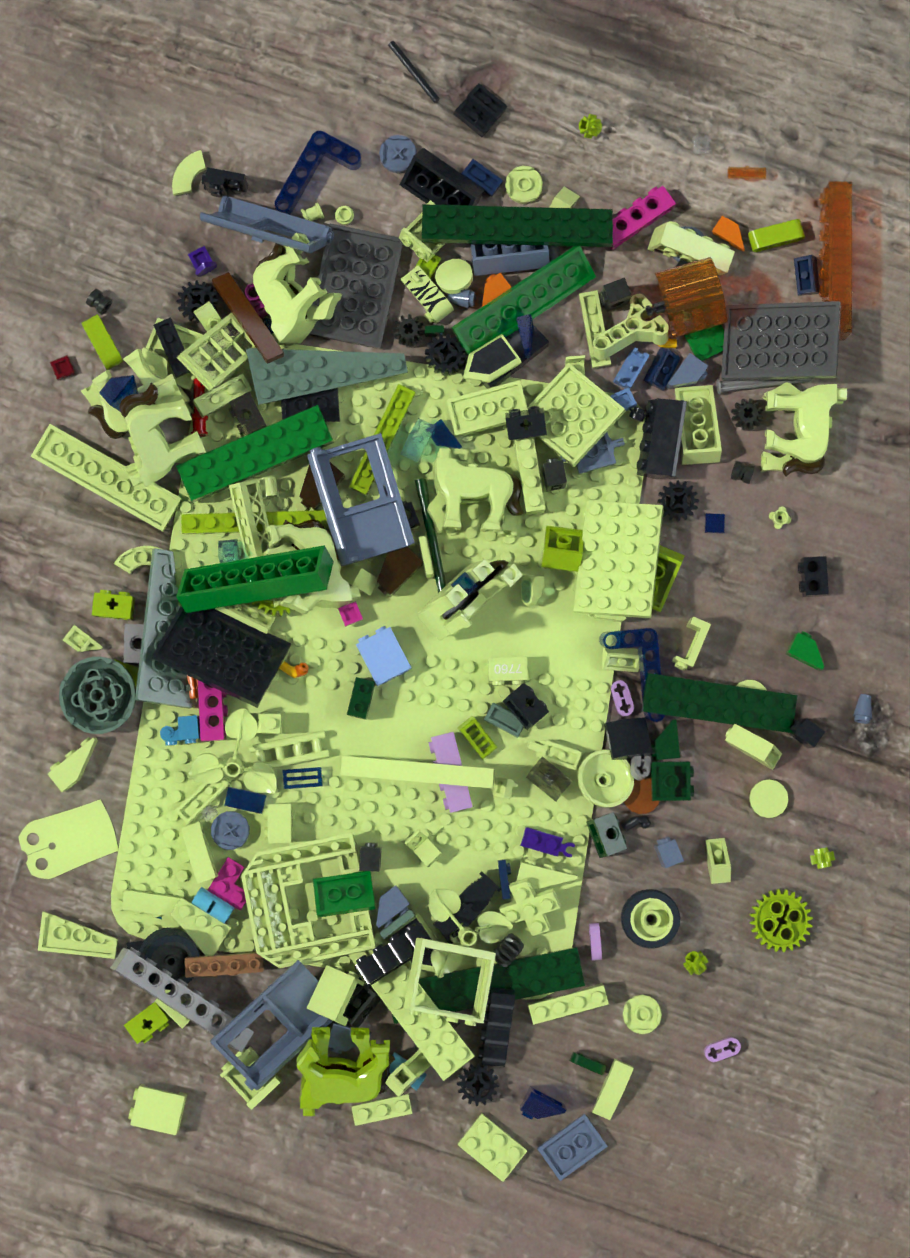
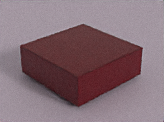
[50,355,76,381]

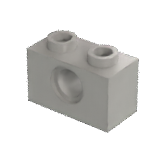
[124,624,144,664]

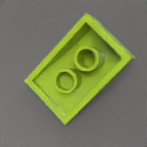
[652,545,685,612]

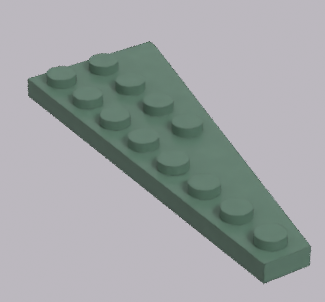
[246,348,408,405]
[135,548,192,709]

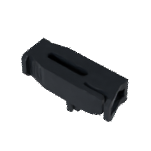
[433,871,501,944]

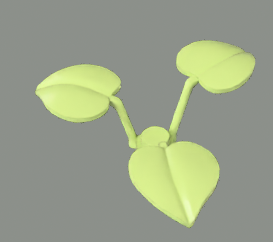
[187,708,277,793]
[429,889,513,978]

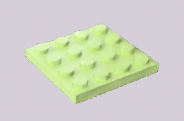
[524,363,626,467]

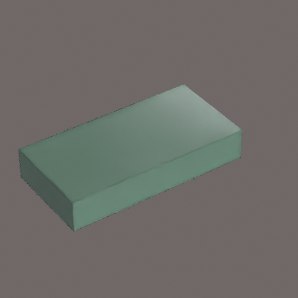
[484,703,524,738]
[380,909,415,939]

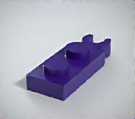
[520,827,575,857]

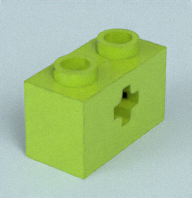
[92,590,135,621]
[124,1002,171,1044]

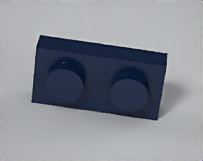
[462,159,503,197]
[497,859,512,900]

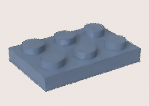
[537,1113,608,1181]

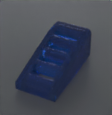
[517,314,533,359]

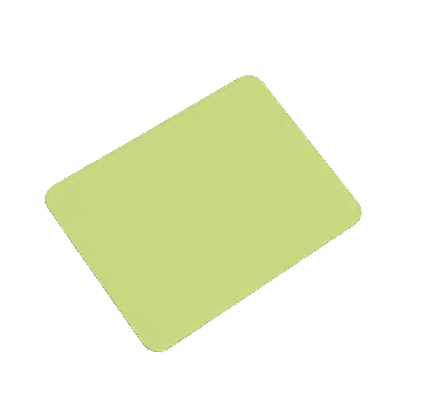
[111,336,646,1000]

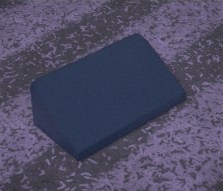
[794,255,820,296]
[643,348,681,391]

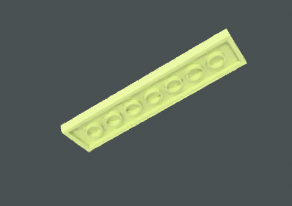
[31,424,182,532]
[348,932,475,1081]

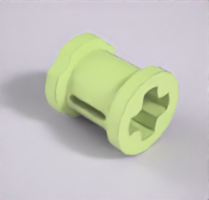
[301,202,324,221]

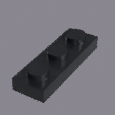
[153,317,190,378]

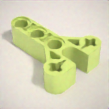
[593,294,669,360]

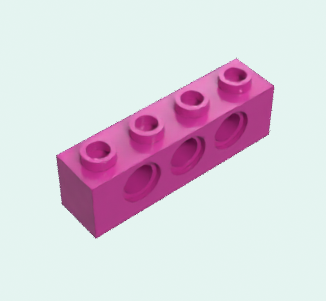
[610,186,676,250]
[198,680,228,742]

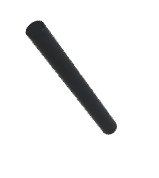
[388,41,440,103]

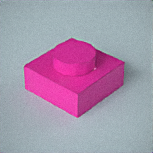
[338,601,363,627]

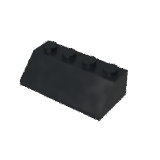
[399,148,485,206]
[637,398,687,480]

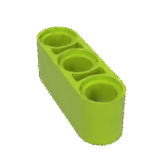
[748,219,805,252]
[81,314,124,370]

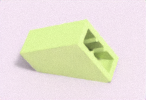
[725,724,782,770]

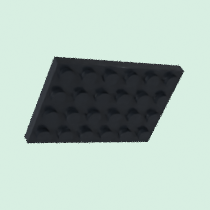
[152,606,291,708]

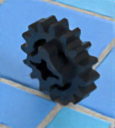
[176,280,219,323]
[425,334,466,376]
[657,480,699,522]
[457,1062,499,1106]

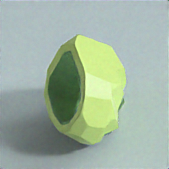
[520,575,544,606]

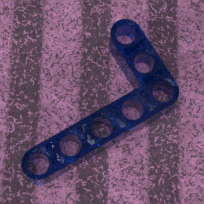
[274,131,362,215]
[599,628,665,722]

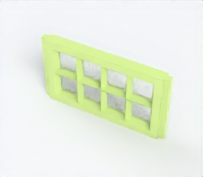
[177,313,256,391]

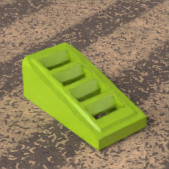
[458,716,498,759]

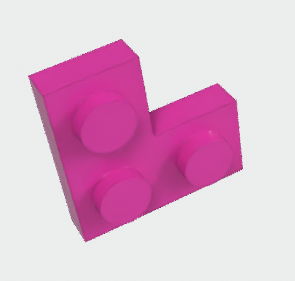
[208,857,246,911]

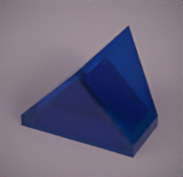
[99,375,139,411]

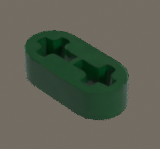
[569,1051,607,1075]

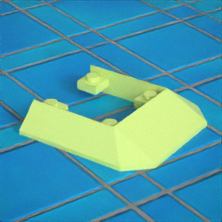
[241,833,376,968]

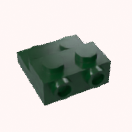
[651,762,694,801]

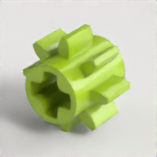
[579,114,602,139]
[810,847,835,869]
[683,951,709,975]

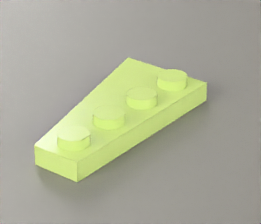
[38,911,118,959]

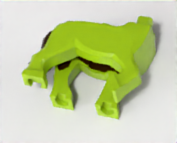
[296,1027,396,1116]

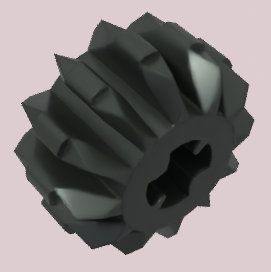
[392,314,425,347]
[731,398,763,431]
[493,933,524,967]

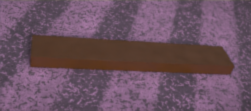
[212,272,284,364]

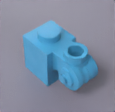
[160,715,201,746]

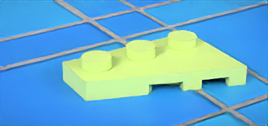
[171,897,231,956]

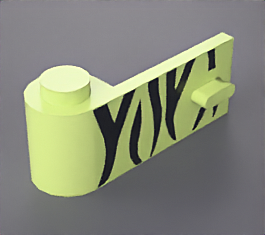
[401,265,454,324]

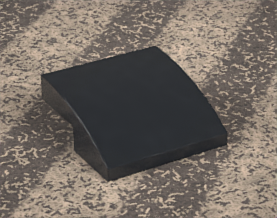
[453,83,508,137]
[604,718,653,760]

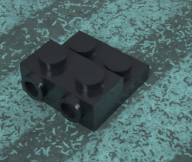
[201,167,248,197]

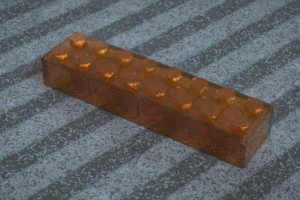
[819,181,852,341]

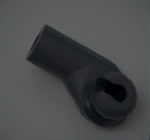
[622,815,651,832]

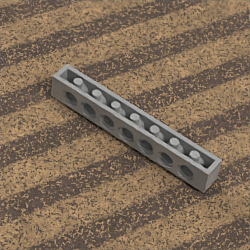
[110,947,254,1052]

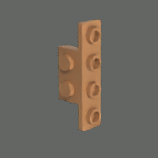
[184,953,263,978]

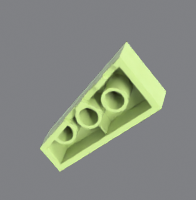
[647,221,735,275]

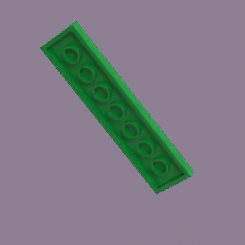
[452,246,596,357]

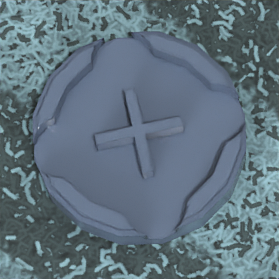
[379,135,417,174]
[211,811,250,850]

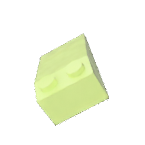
[675,385,722,465]

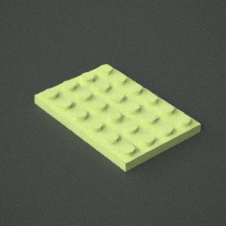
[573,501,664,618]

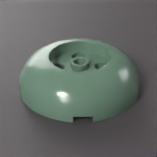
[59,657,136,734]

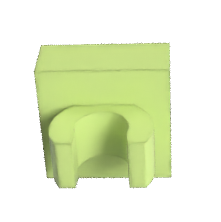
[494,777,518,799]

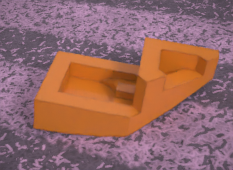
[712,216,745,252]

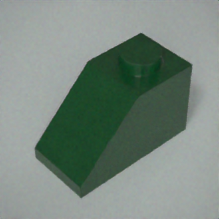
[651,719,680,760]

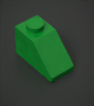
[785,631,824,671]

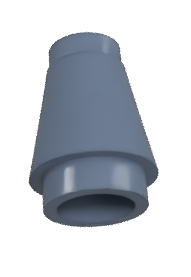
[448,289,476,308]
[853,694,872,724]

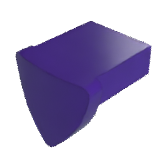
[188,246,217,277]

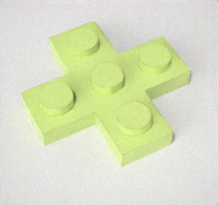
[499,878,561,936]

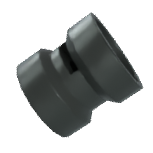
[86,289,113,315]
[731,461,754,484]

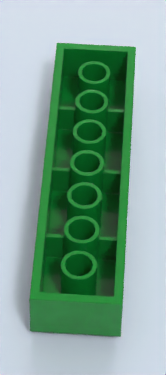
[176,405,334,502]
[176,545,334,613]

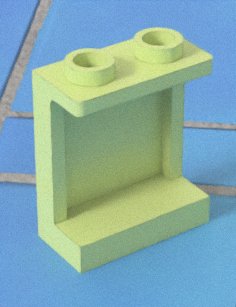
[399,200,446,262]
[671,617,711,671]
[307,965,364,1026]
[220,1046,282,1110]
[128,1084,187,1135]

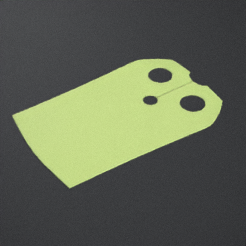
[18,799,118,879]

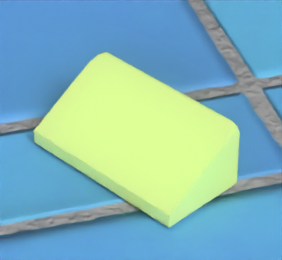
[602,646,643,672]

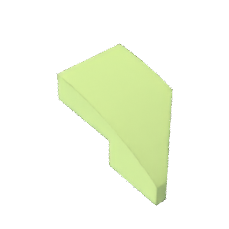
[62,625,103,652]

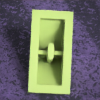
[549,187,580,208]
[340,564,378,596]

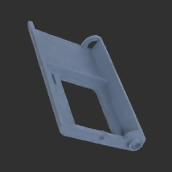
[200,195,334,253]
[307,433,415,566]
[210,960,332,1091]

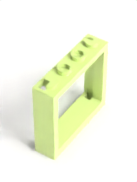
[403,938,496,1026]

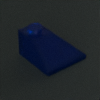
[520,1086,567,1120]

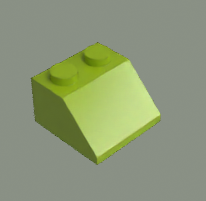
[541,526,583,572]

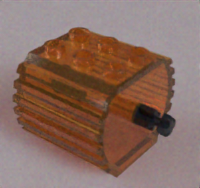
[646,257,728,338]

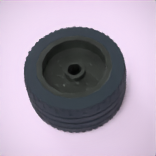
[139,927,200,990]

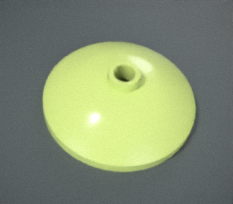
[578,750,634,808]

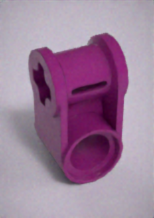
[245,283,269,318]

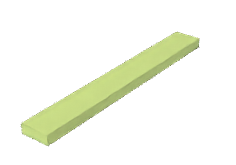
[341,756,495,788]

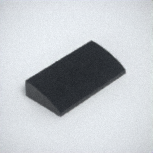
[466,321,549,389]

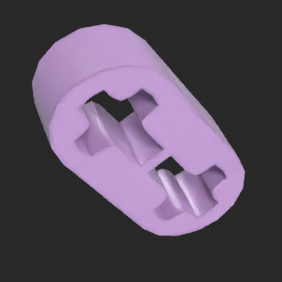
[611,680,634,716]
[589,923,602,961]
[704,1037,741,1062]

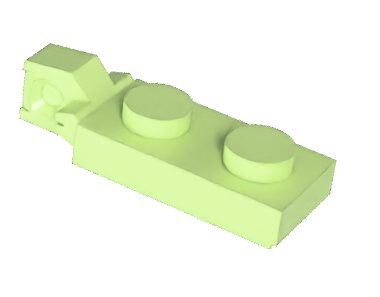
[527,740,583,771]

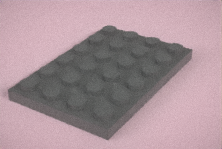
[309,223,403,350]
[721,301,841,381]

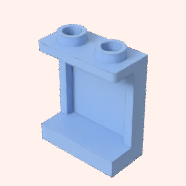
[356,626,412,686]

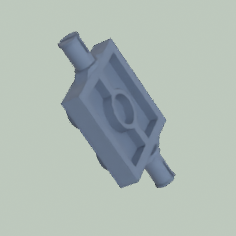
[560,432,625,474]

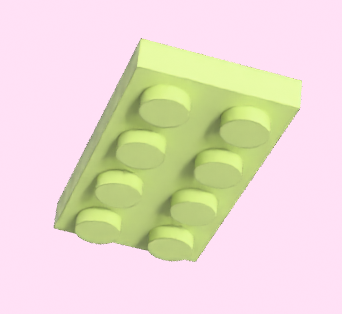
[447,380,528,437]

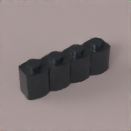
[355,923,432,988]
[478,987,515,1067]

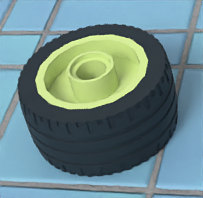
[621,889,680,949]

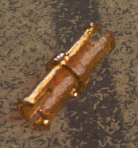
[727,165,766,181]

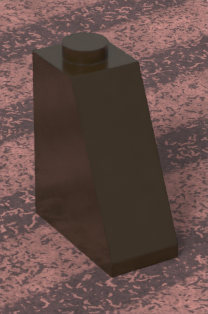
[300,461,345,510]
[377,547,423,596]

